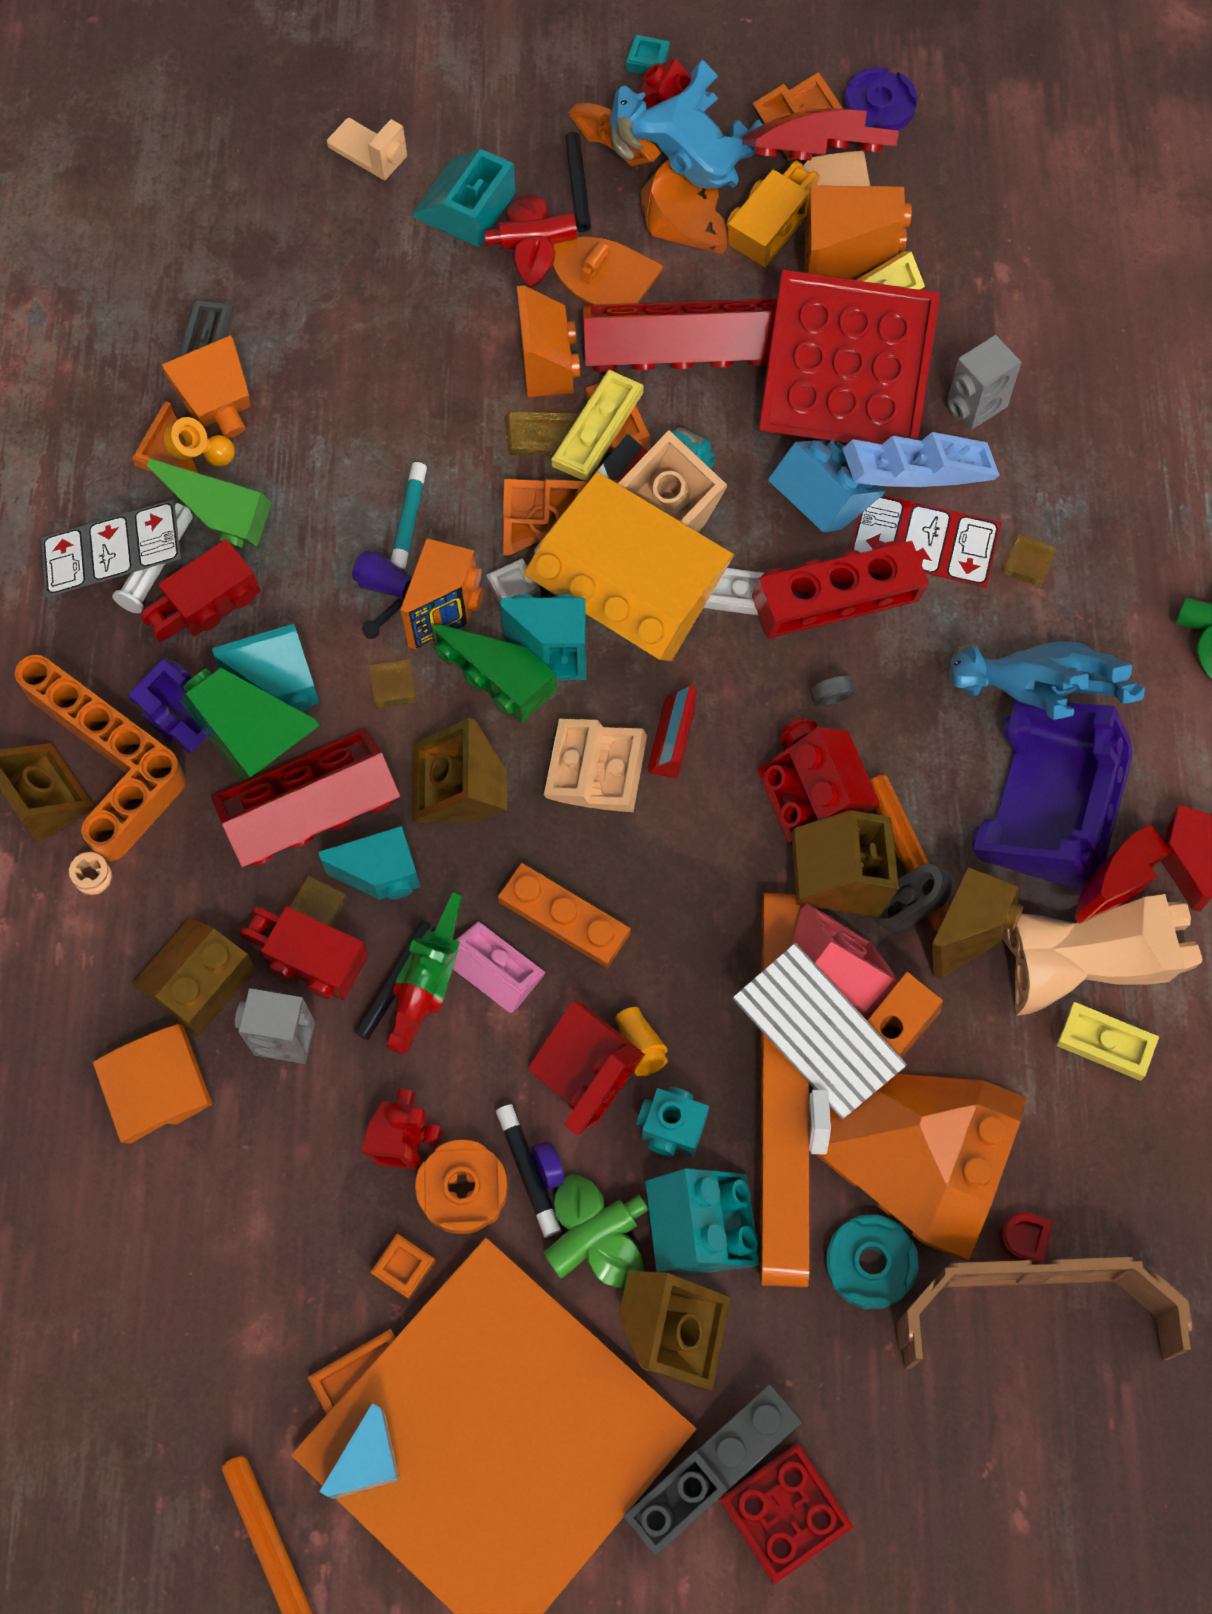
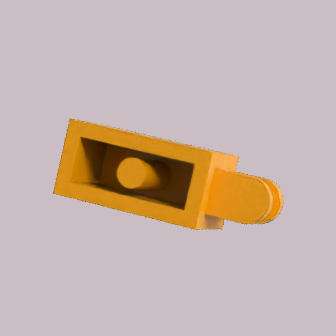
[726,161,820,267]

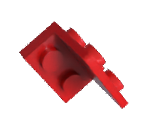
[529,1000,645,1136]

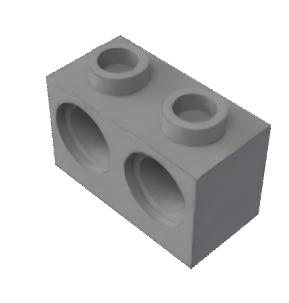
[947,335,1022,430]
[235,988,315,1064]

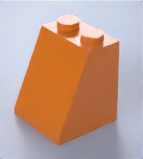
[804,185,912,280]

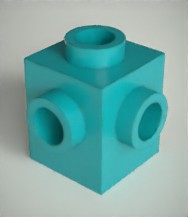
[637,1087,709,1158]

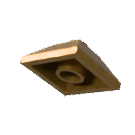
[413,718,508,823]
[932,867,1023,979]
[618,1271,731,1391]

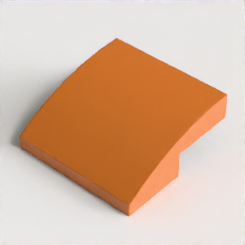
[752,72,843,161]
[93,1024,213,1144]

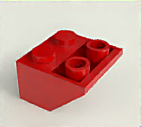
[758,727,880,844]

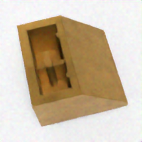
[791,810,899,917]

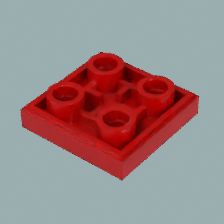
[718,1443,854,1585]

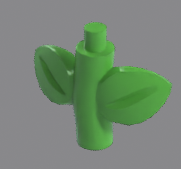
[543,1174,649,1288]

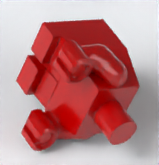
[362,1089,443,1170]

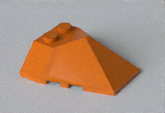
[815,1073,1026,1262]

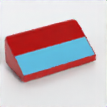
[647,686,697,779]

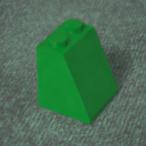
[180,668,320,781]

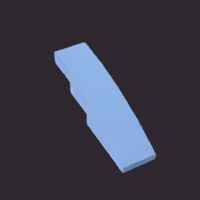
[842,432,1000,487]

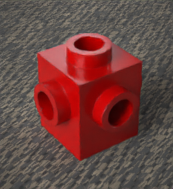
[638,58,691,110]

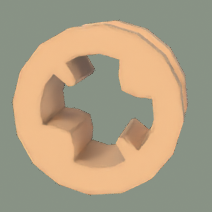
[69,852,112,895]

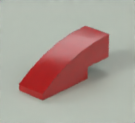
[1075,824,1172,924]

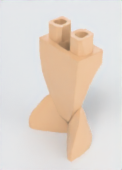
[1002,894,1202,1016]

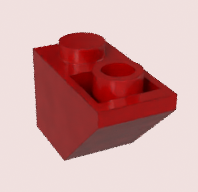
[1161,805,1212,912]

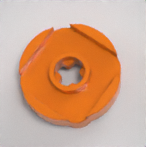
[415,1140,508,1234]

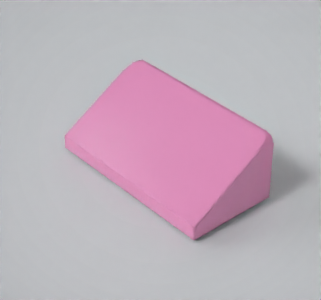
[453,921,546,1013]

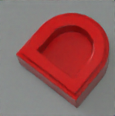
[1000,1212,1054,1265]

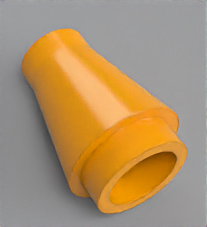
[615,1007,668,1076]

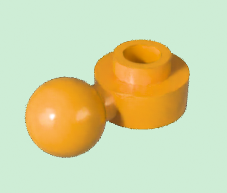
[164,417,235,467]

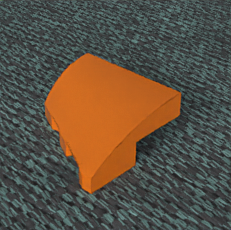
[502,479,586,556]

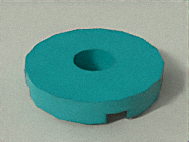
[825,1215,919,1310]

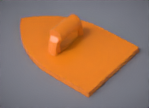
[552,237,664,305]

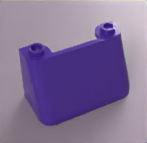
[972,700,1132,890]

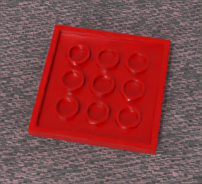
[758,270,940,445]

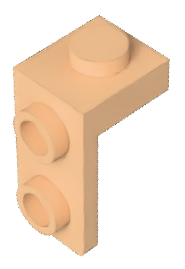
[327,118,407,181]

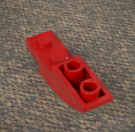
[742,108,899,161]

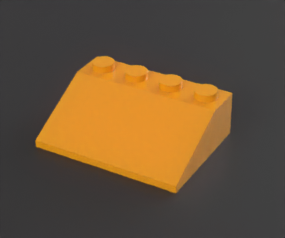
[523,472,735,661]

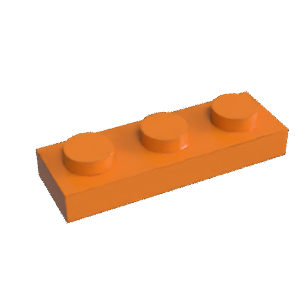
[498,863,631,969]

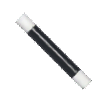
[496,1104,562,1238]

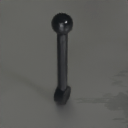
[362,598,404,639]

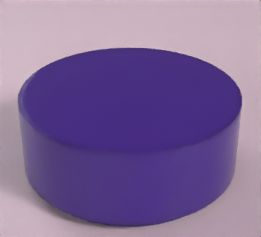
[531,1141,565,1190]

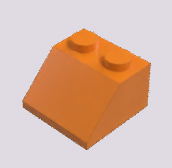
[517,285,580,398]

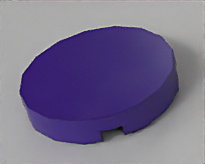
[843,67,918,131]

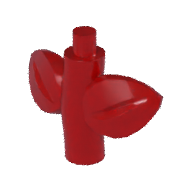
[484,195,577,288]

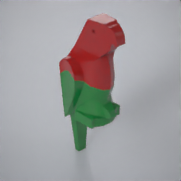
[386,892,463,1054]

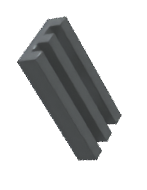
[178,300,234,357]

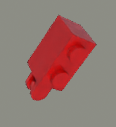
[140,539,261,641]
[239,906,369,1000]

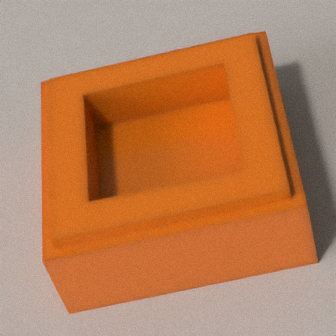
[370,1234,436,1300]

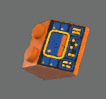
[400,538,484,649]

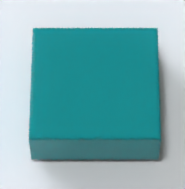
[626,34,670,75]

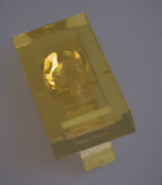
[504,412,580,456]

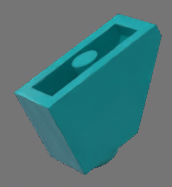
[318,826,420,900]

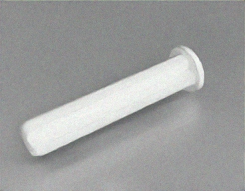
[112,503,193,613]

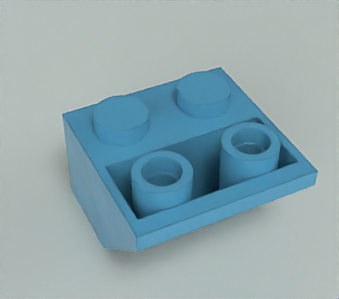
[768,439,886,533]

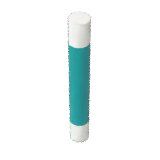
[391,462,427,572]

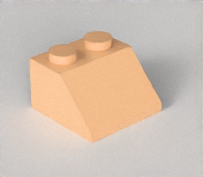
[618,430,727,532]

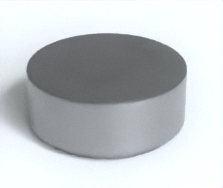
[811,676,856,707]

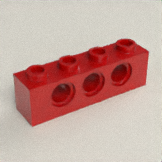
[752,541,929,639]

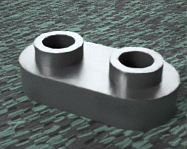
[872,864,952,932]

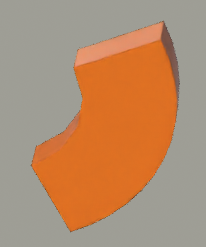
[568,103,661,167]

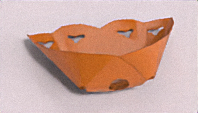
[641,160,728,254]

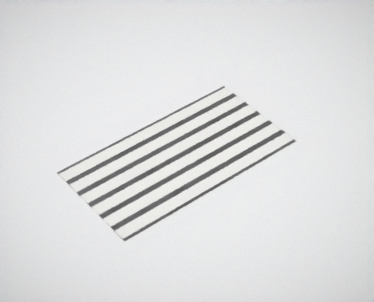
[732,943,907,1120]

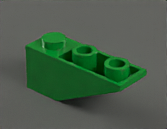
[432,624,557,723]

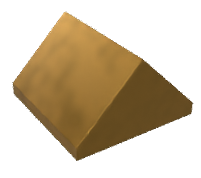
[0,743,94,844]

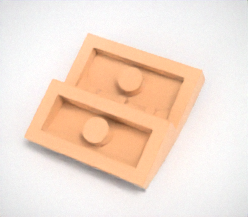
[544,719,647,812]

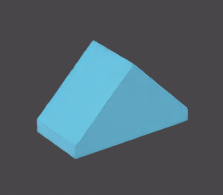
[319,1403,400,1499]

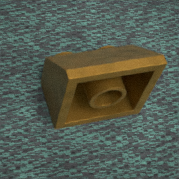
[132,917,256,1037]

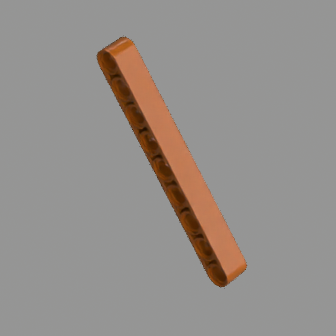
[760,893,809,1287]

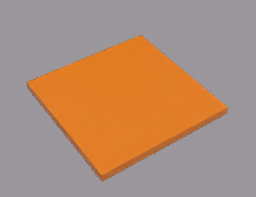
[291,1238,697,1614]

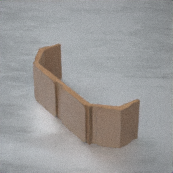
[896,1257,1192,1369]

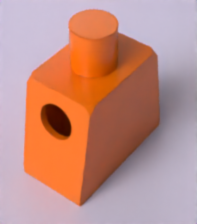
[162,335,251,438]
[868,972,943,1058]

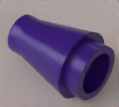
[352,551,412,600]

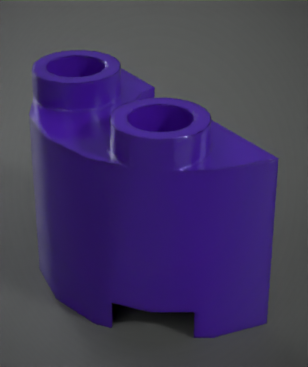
[128,659,207,753]

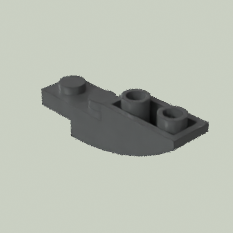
[623,1383,803,1556]

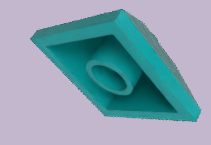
[212,624,320,712]

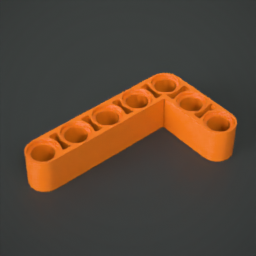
[15,655,186,862]

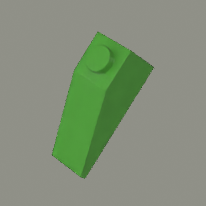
[147,458,272,549]

